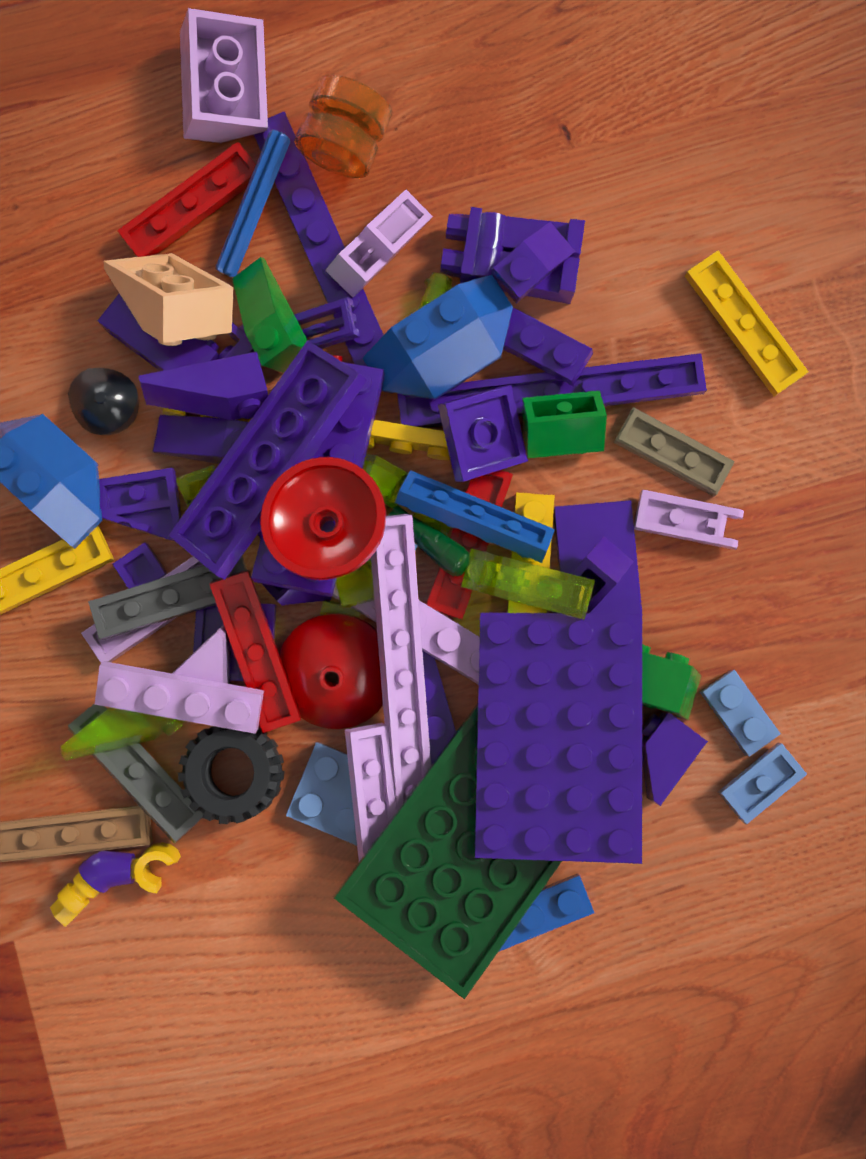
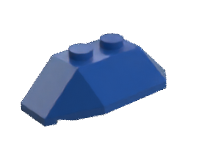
[362,275,513,400]
[0,414,102,549]

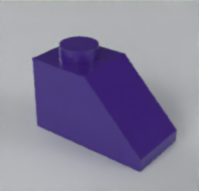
[491,222,575,304]
[544,536,634,613]
[642,712,708,806]

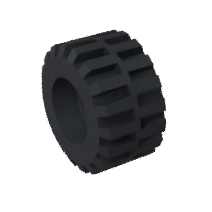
[178,726,285,824]

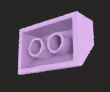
[180,8,268,143]

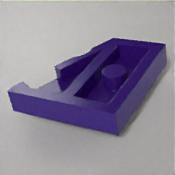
[99,468,182,542]

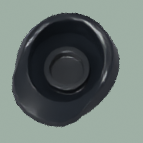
[68,368,139,435]

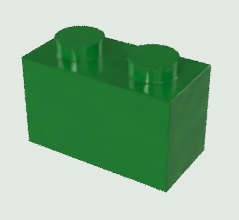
[522,390,607,458]

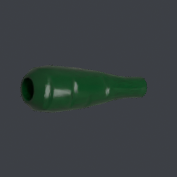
[388,505,472,576]

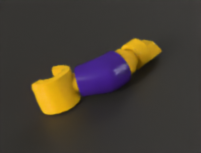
[50,842,181,927]

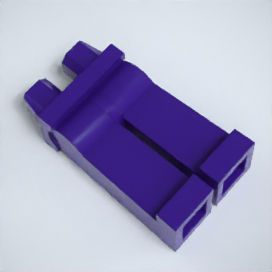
[440,207,585,304]

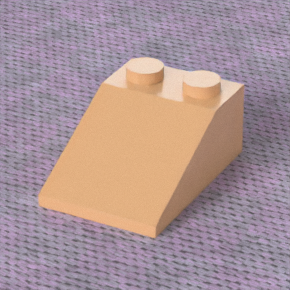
[104,253,233,346]

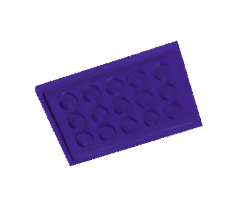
[475,613,642,864]

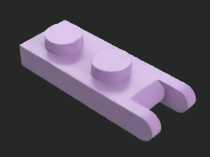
[634,490,744,549]

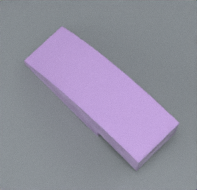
[325,190,433,297]

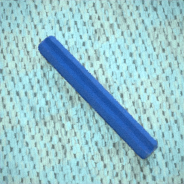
[216,130,290,277]

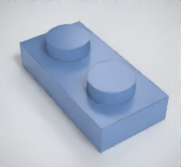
[700,670,781,757]
[718,743,807,824]

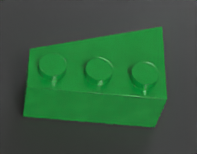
[642,644,701,720]

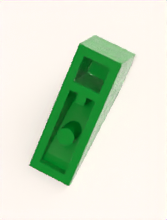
[232,257,307,373]

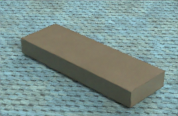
[614,407,735,497]

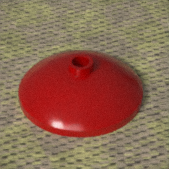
[261,457,386,580]
[279,613,383,729]

